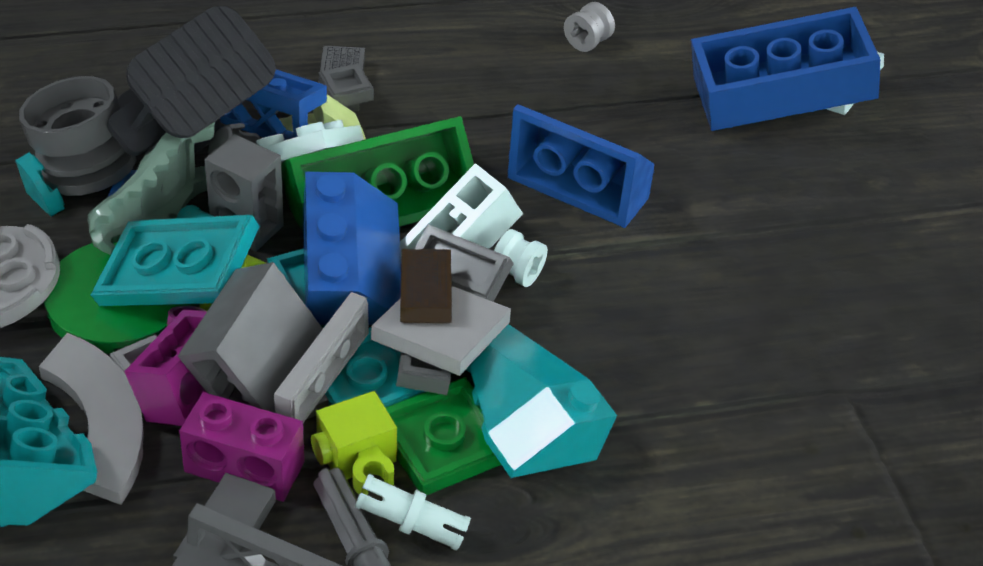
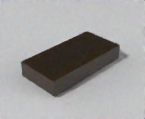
[400,249,452,323]

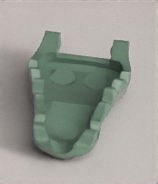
[87,122,215,255]

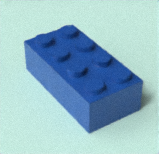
[691,7,881,131]

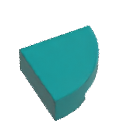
[15,152,65,217]

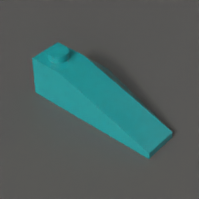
[466,324,617,478]
[0,357,98,527]

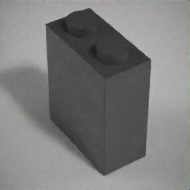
[178,262,323,413]

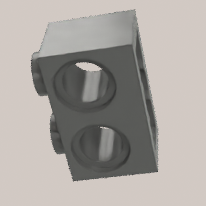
[205,134,284,252]

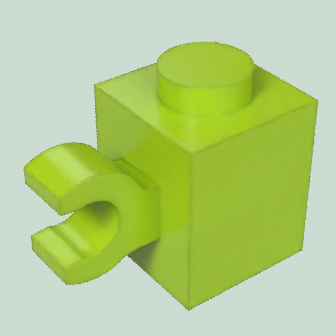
[311,391,397,495]

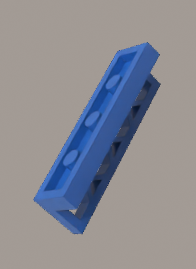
[220,69,327,141]

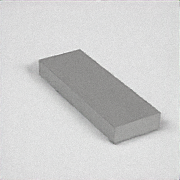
[274,292,369,423]

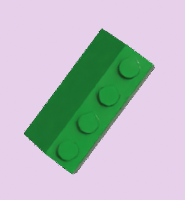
[281,116,474,234]

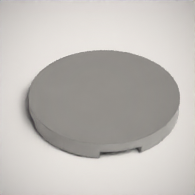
[0,224,60,328]

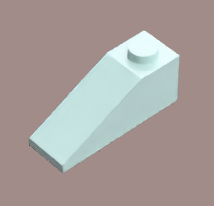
[400,163,523,264]

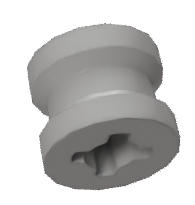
[564,2,615,52]

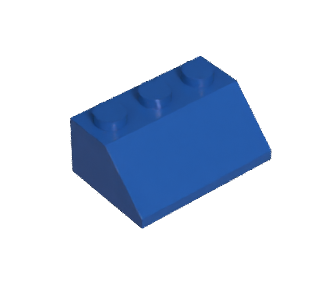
[507,104,655,228]
[303,172,401,325]

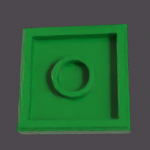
[385,377,501,496]

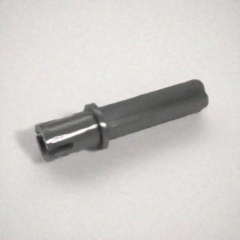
[313,468,391,566]

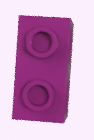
[124,310,207,426]
[179,392,305,502]

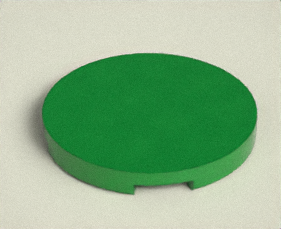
[44,242,194,354]

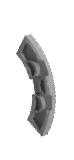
[39,333,144,505]

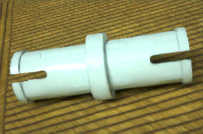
[354,474,471,551]

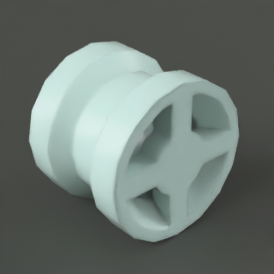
[494,229,548,287]

